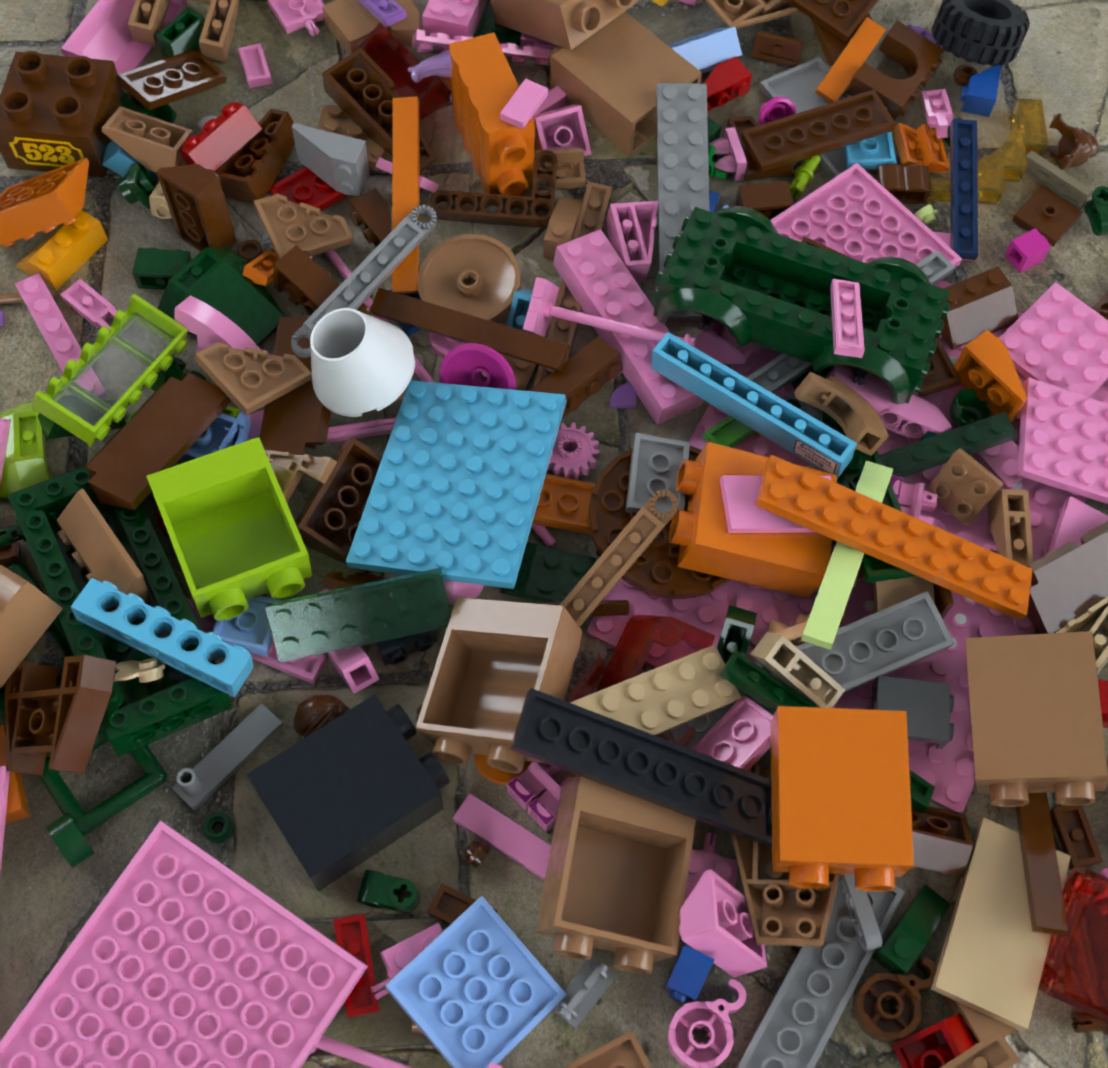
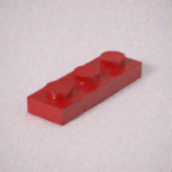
[333,913,380,1019]

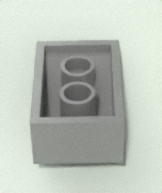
[292,123,370,197]

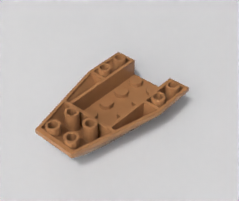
[731,760,840,947]

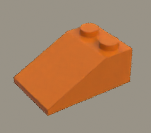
[954,329,1028,429]

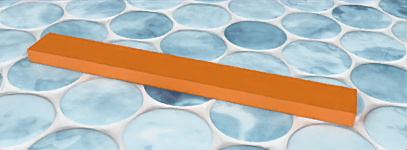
[392,96,419,295]

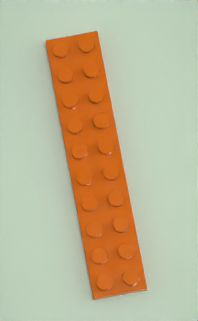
[755,455,1033,621]

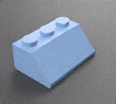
[668,27,742,73]

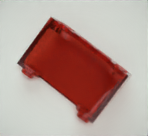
[354,23,452,121]
[1038,866,1108,1022]

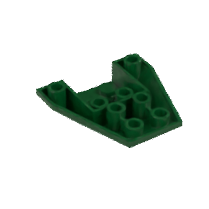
[157,247,286,347]

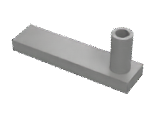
[172,703,284,812]

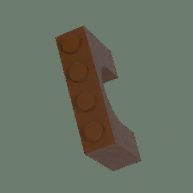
[846,20,944,121]

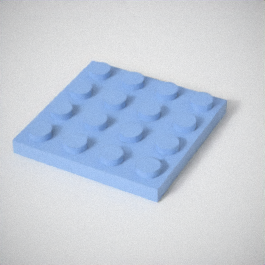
[384,896,567,1068]

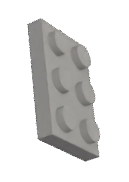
[626,433,690,520]

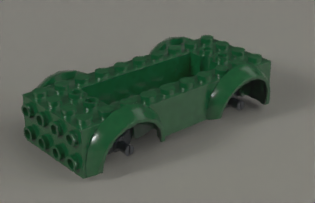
[651,206,951,404]

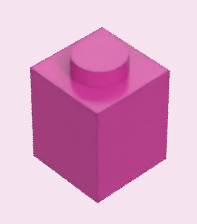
[1004,228,1051,273]

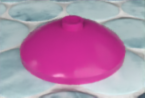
[439,343,516,390]

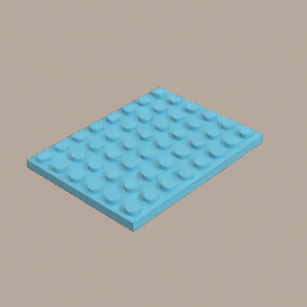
[346,380,567,589]

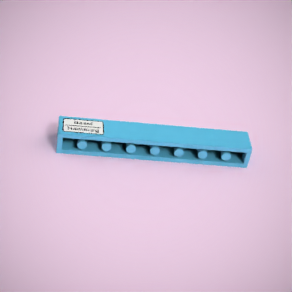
[651,332,857,479]

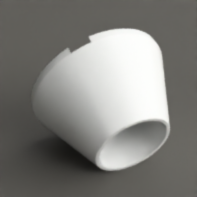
[310,308,415,417]

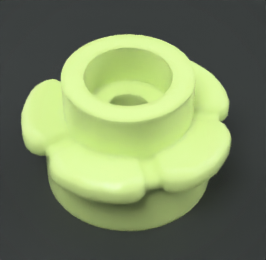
[914,204,938,226]

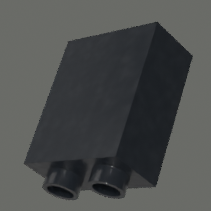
[246,694,450,892]

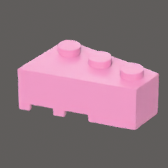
[605,201,658,283]

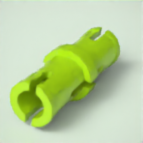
[789,155,821,198]

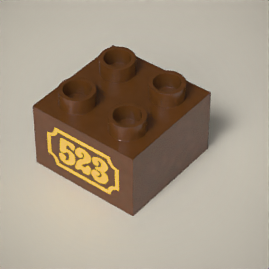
[0,51,126,178]

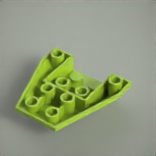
[0,402,53,499]

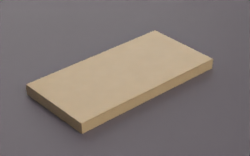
[931,817,1071,1032]

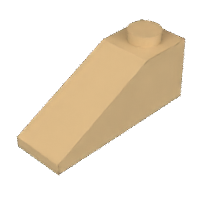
[750,631,845,708]

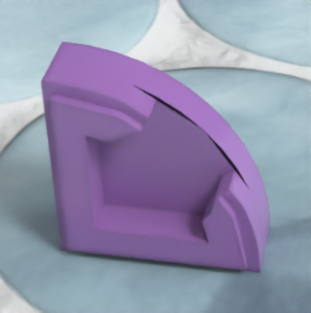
[609,382,637,409]

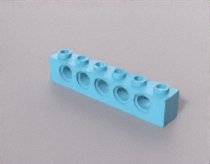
[71,578,254,698]

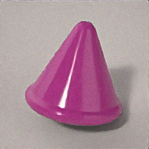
[758,97,796,125]

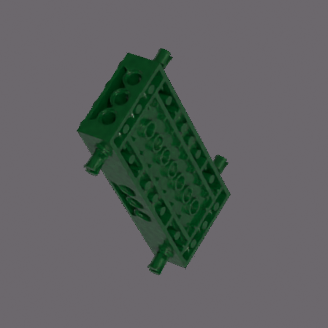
[0,466,233,757]

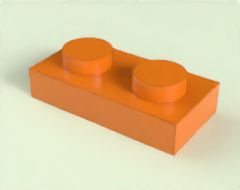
[242,250,279,286]

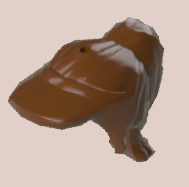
[1049,113,1099,170]

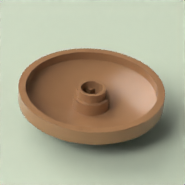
[417,234,521,322]

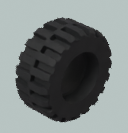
[932,0,1030,66]

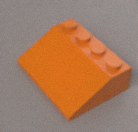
[0,157,89,248]

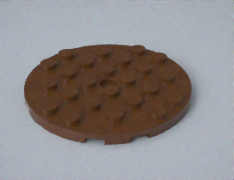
[588,446,730,599]

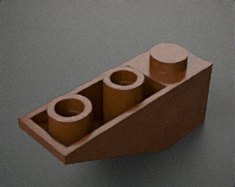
[349,188,392,247]

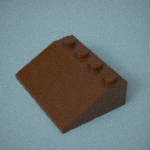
[295,437,382,573]

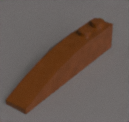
[322,48,436,172]

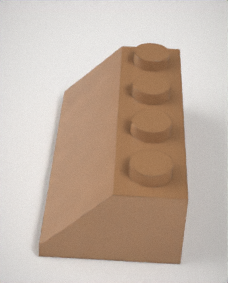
[57,489,151,612]

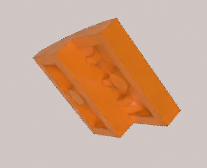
[893,122,950,172]

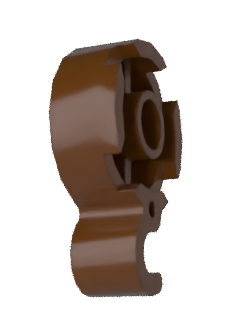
[853,957,937,1042]

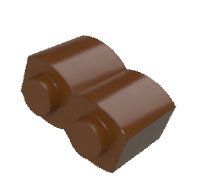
[876,164,931,204]

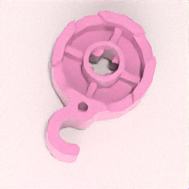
[667,979,746,1068]

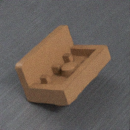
[534,148,586,190]

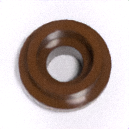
[954,65,978,87]
[463,838,491,868]

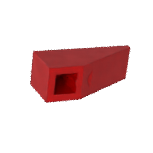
[704,56,752,112]

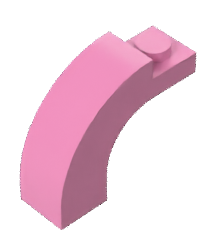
[301,589,380,694]

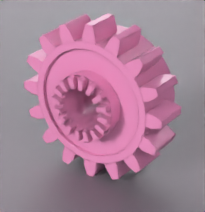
[547,422,600,480]

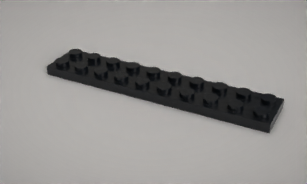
[510,688,772,848]

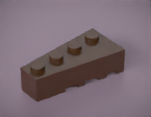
[215,109,295,203]
[274,245,372,316]

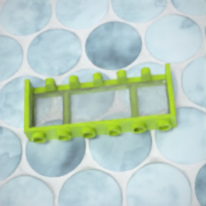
[32,294,189,447]

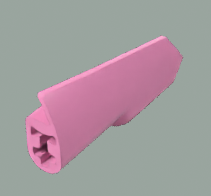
[826,365,952,439]

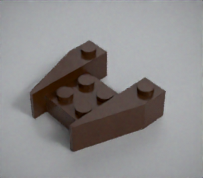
[4,655,116,776]

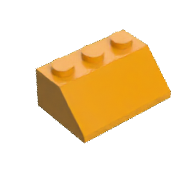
[16,210,108,291]

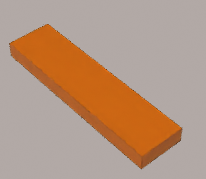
[815,17,886,103]

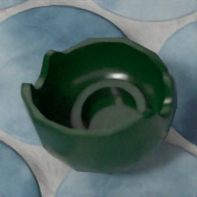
[949,389,991,432]

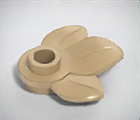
[114,658,165,683]

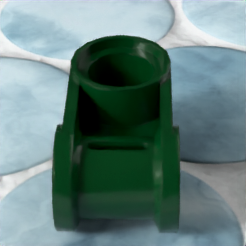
[1084,186,1108,236]
[356,870,420,913]

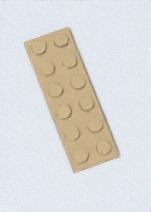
[570,645,742,736]

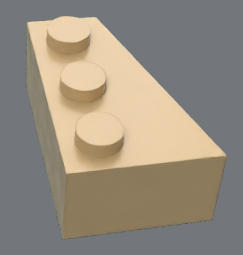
[1052,597,1108,675]

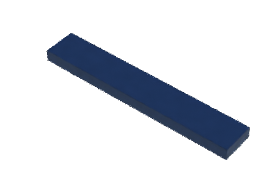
[950,119,978,260]

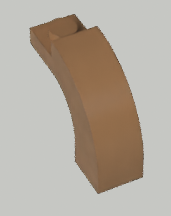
[794,372,889,456]

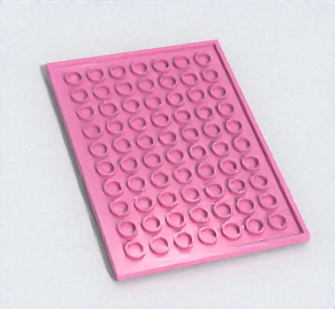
[0,821,368,1068]

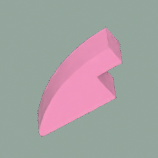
[175,295,260,352]

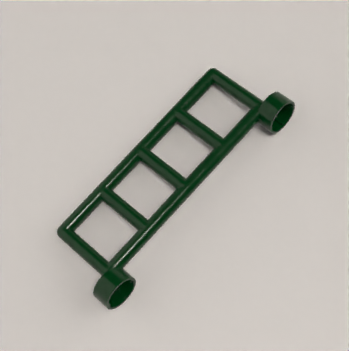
[0,562,167,868]

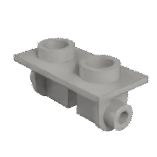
[552,957,615,1029]

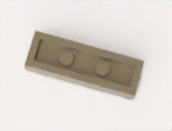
[1018,150,1093,210]

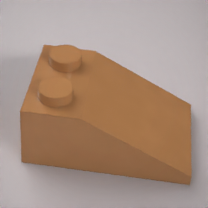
[102,106,192,173]

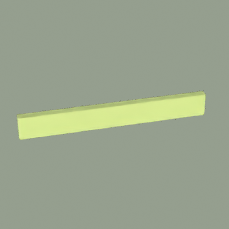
[801,461,894,650]

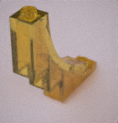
[927,99,1048,205]

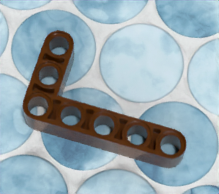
[430,150,557,228]

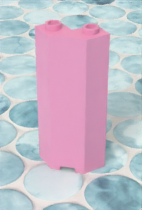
[61,0,188,74]

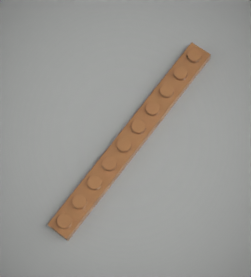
[533,182,612,388]

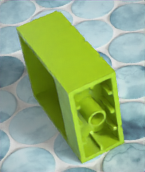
[147,437,312,621]

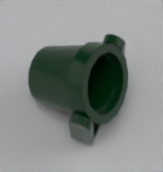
[116,163,157,209]

